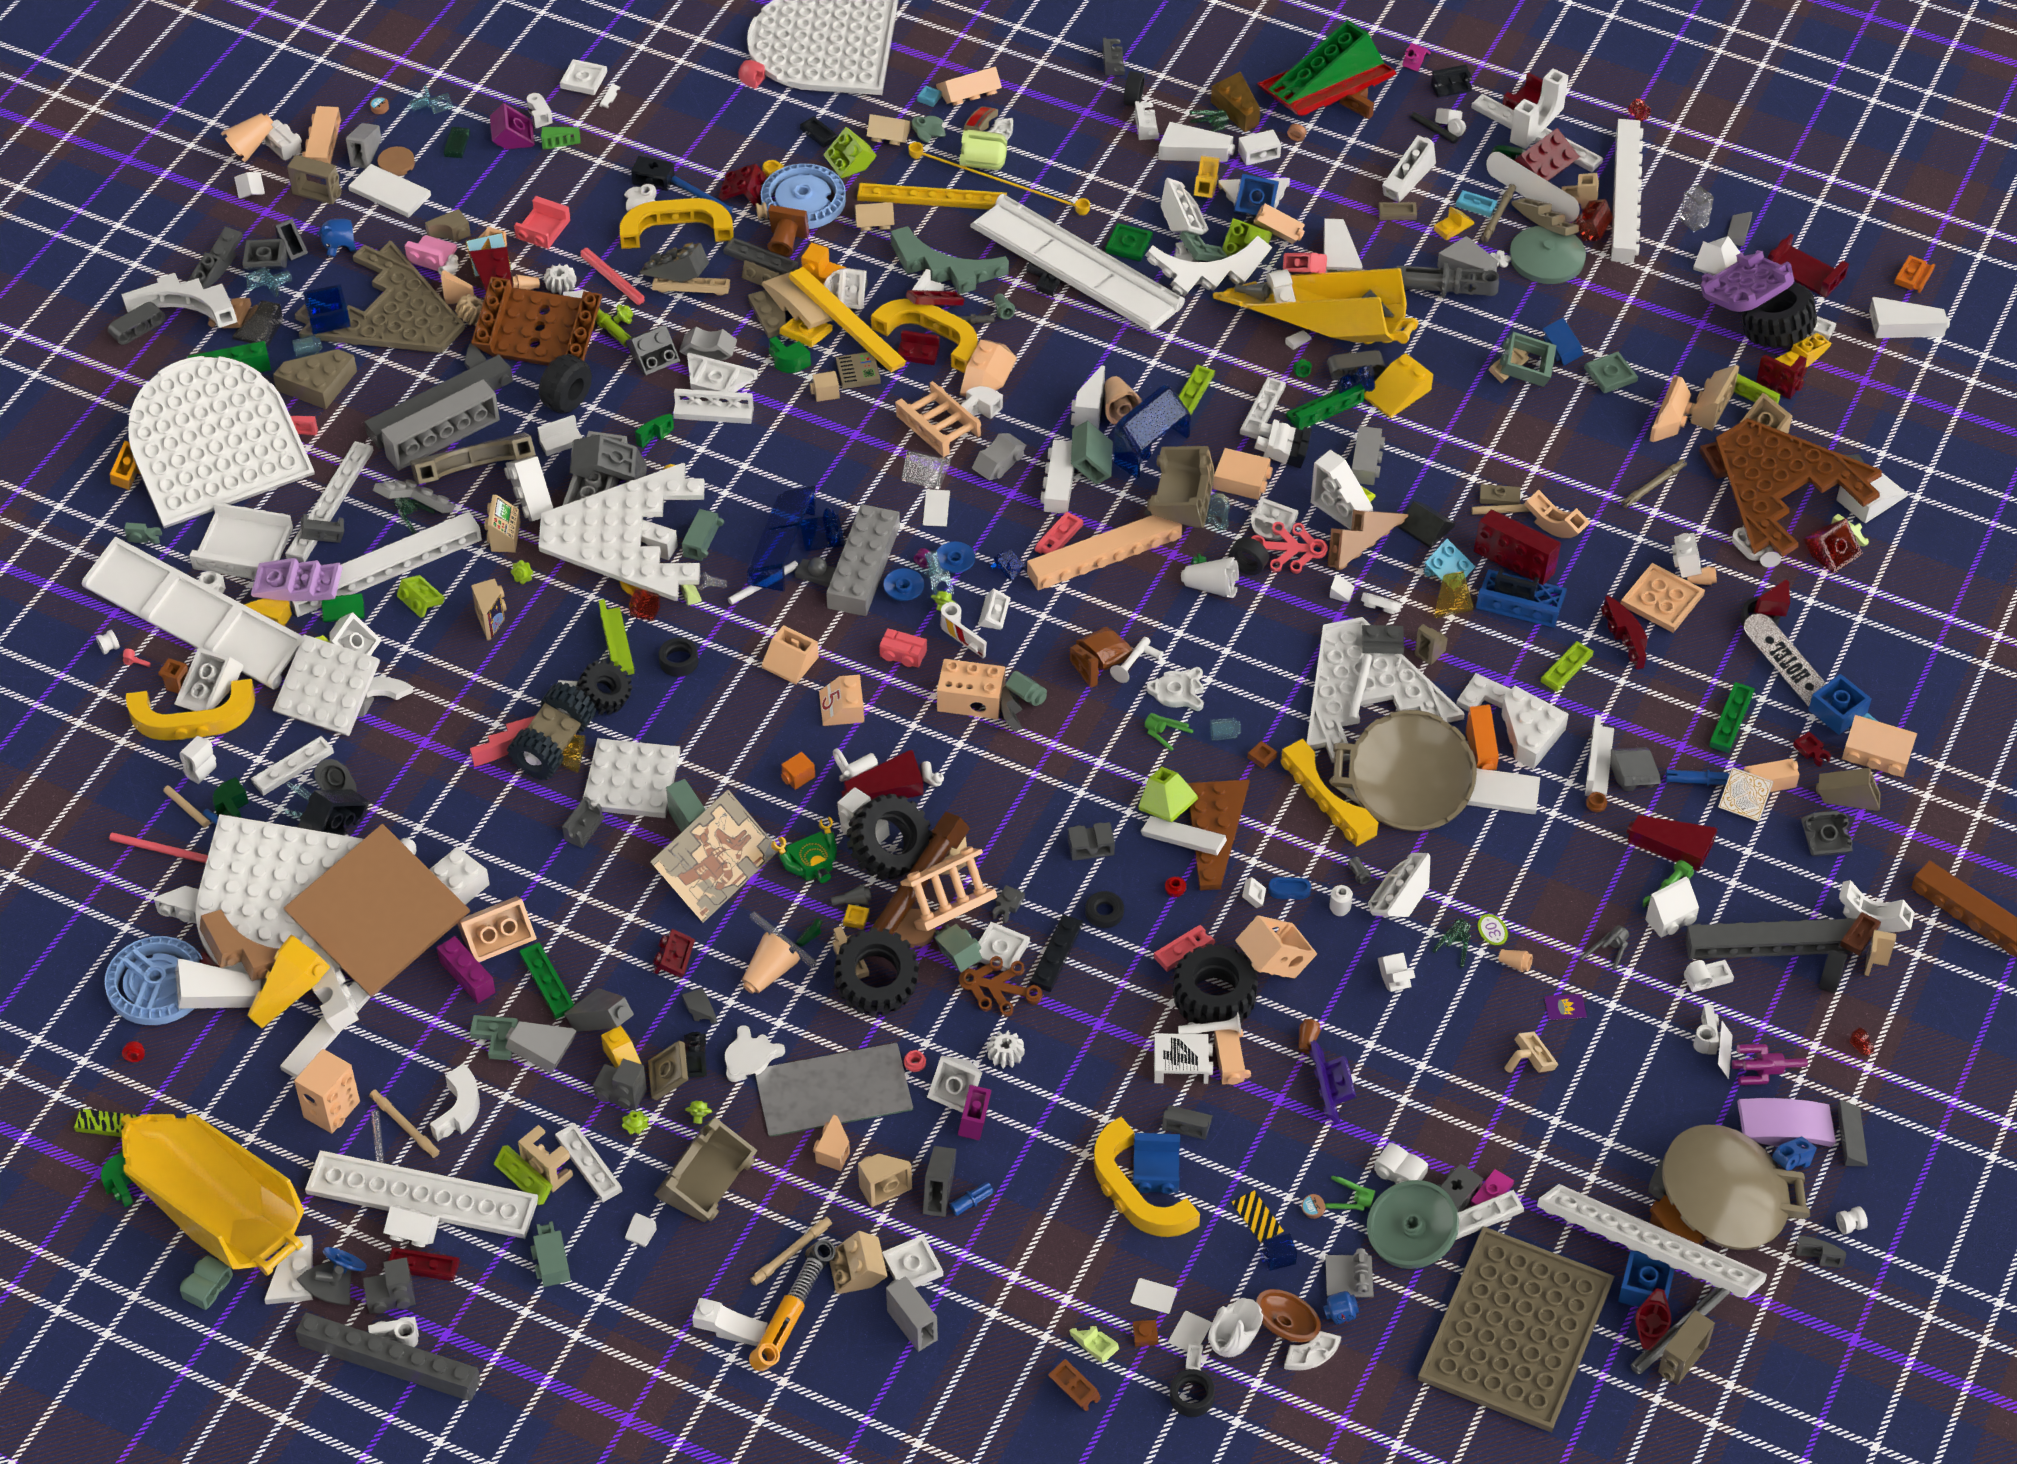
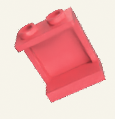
[514,196,570,249]

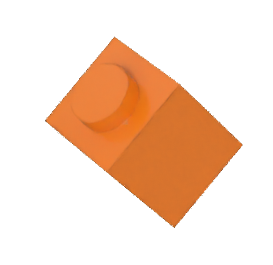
[781,751,815,790]

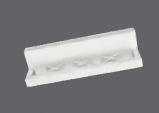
[673,389,754,424]
[1585,715,1614,797]

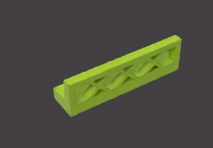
[598,599,635,675]

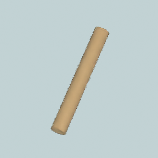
[1471,504,1531,515]
[163,785,210,828]

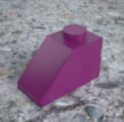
[958,1085,991,1140]

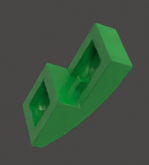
[635,414,674,448]

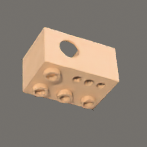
[937,659,1005,719]
[1235,915,1317,978]
[294,1049,360,1134]

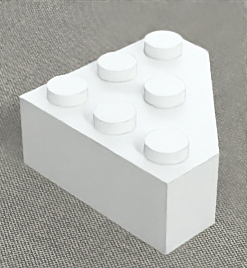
[1311,450,1373,530]
[504,456,553,521]
[1501,686,1569,770]

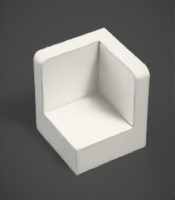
[234,172,265,198]

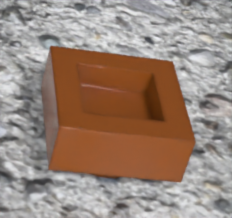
[1247,741,1277,769]
[1132,1320,1159,1347]

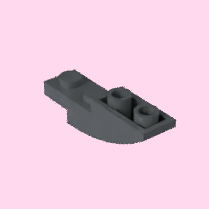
[187,227,243,289]

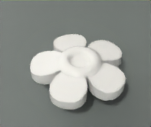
[1490,250,1511,268]

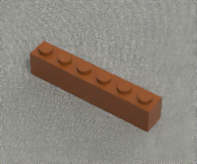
[1911,860,2017,958]

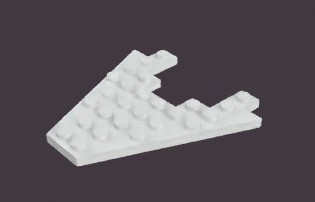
[539,463,705,601]
[1307,617,1465,763]

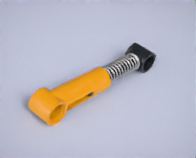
[749,1239,835,1371]

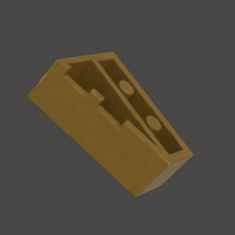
[1211,72,1260,132]

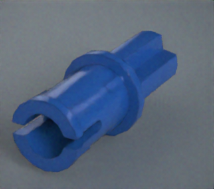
[949,1182,993,1216]

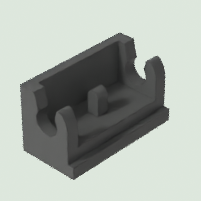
[1102,38,1125,76]
[300,514,344,543]
[562,797,605,848]

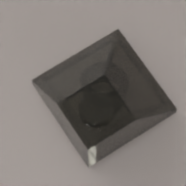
[232,300,283,347]

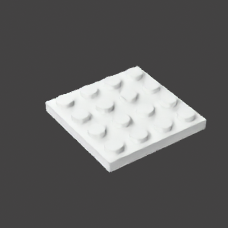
[273,635,380,736]
[583,738,681,818]

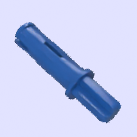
[1666,769,1729,786]

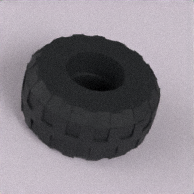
[538,354,592,413]

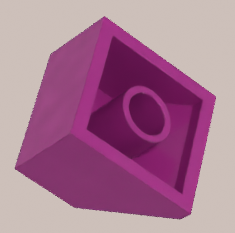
[490,103,535,149]

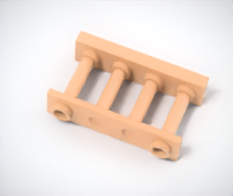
[895,381,981,457]
[900,846,997,931]

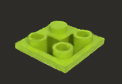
[823,127,877,178]
[1222,218,1273,257]
[1138,767,1198,822]

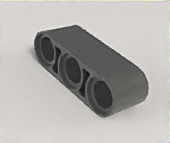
[108,302,165,345]
[1327,350,1386,381]

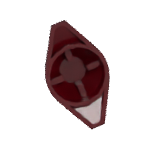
[1635,1288,1671,1350]

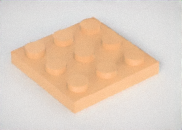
[1621,563,1705,633]

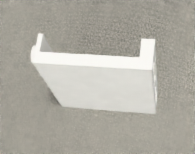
[190,503,293,580]

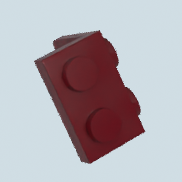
[718,163,767,206]
[1756,355,1807,399]

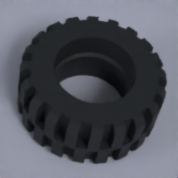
[1741,283,1817,348]
[846,794,933,880]
[834,927,919,1016]
[1173,944,1258,1024]

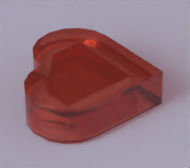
[1850,1027,1874,1056]

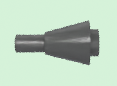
[1234,283,1270,302]
[831,884,872,906]

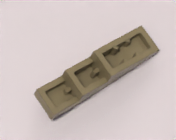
[1512,198,1579,236]

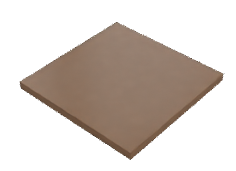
[284,824,470,998]

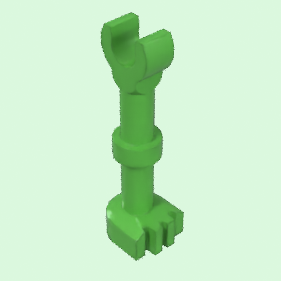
[1643,860,1694,908]

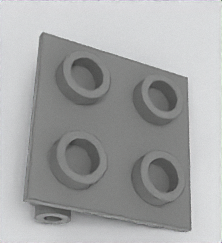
[1325,1248,1374,1297]

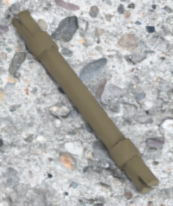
[1481,184,1516,242]
[1621,459,1687,508]

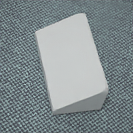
[978,588,1010,630]

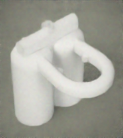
[833,748,878,782]

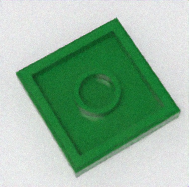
[1105,223,1153,262]

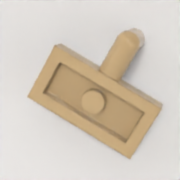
[1504,1032,1558,1073]

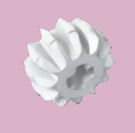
[544,263,576,295]
[987,1030,1025,1069]

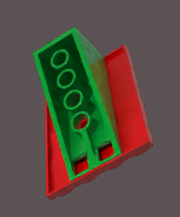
[1257,20,1397,116]

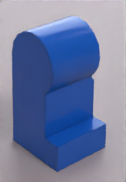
[1772,1136,1817,1171]

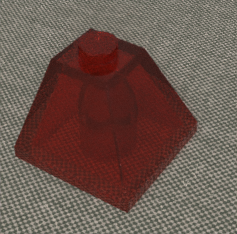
[1804,519,1863,573]

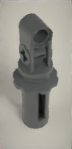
[1396,262,1499,298]

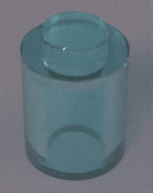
[292,335,323,359]
[1210,717,1241,741]

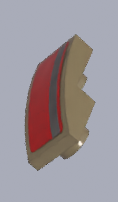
[964,106,998,131]

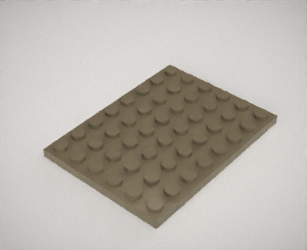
[1418,1226,1615,1433]

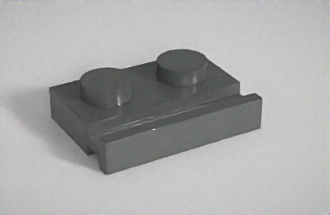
[1362,625,1404,654]

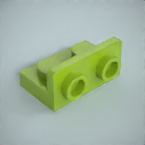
[397,575,445,618]

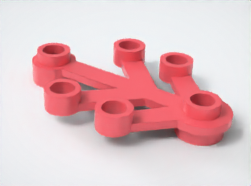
[1251,522,1328,574]

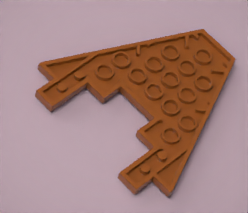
[1716,418,1882,557]

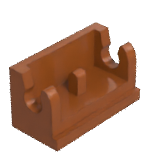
[1048,1359,1101,1411]

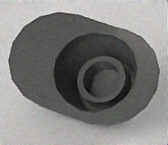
[314,759,357,792]

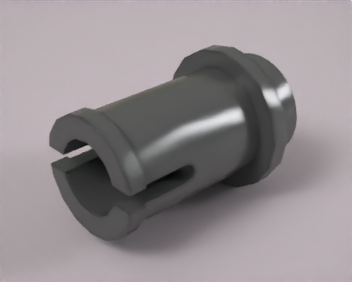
[1348,857,1371,884]

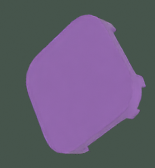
[1700,250,1794,312]

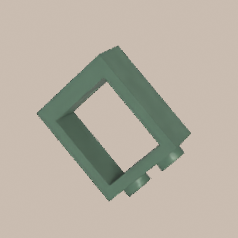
[1500,332,1556,387]

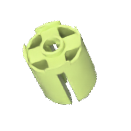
[960,130,1007,171]

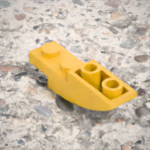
[1775,333,1831,367]

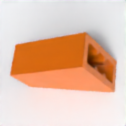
[1465,705,1499,770]

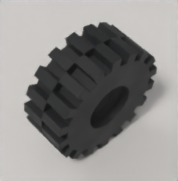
[576,660,632,715]

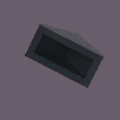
[275,218,308,261]

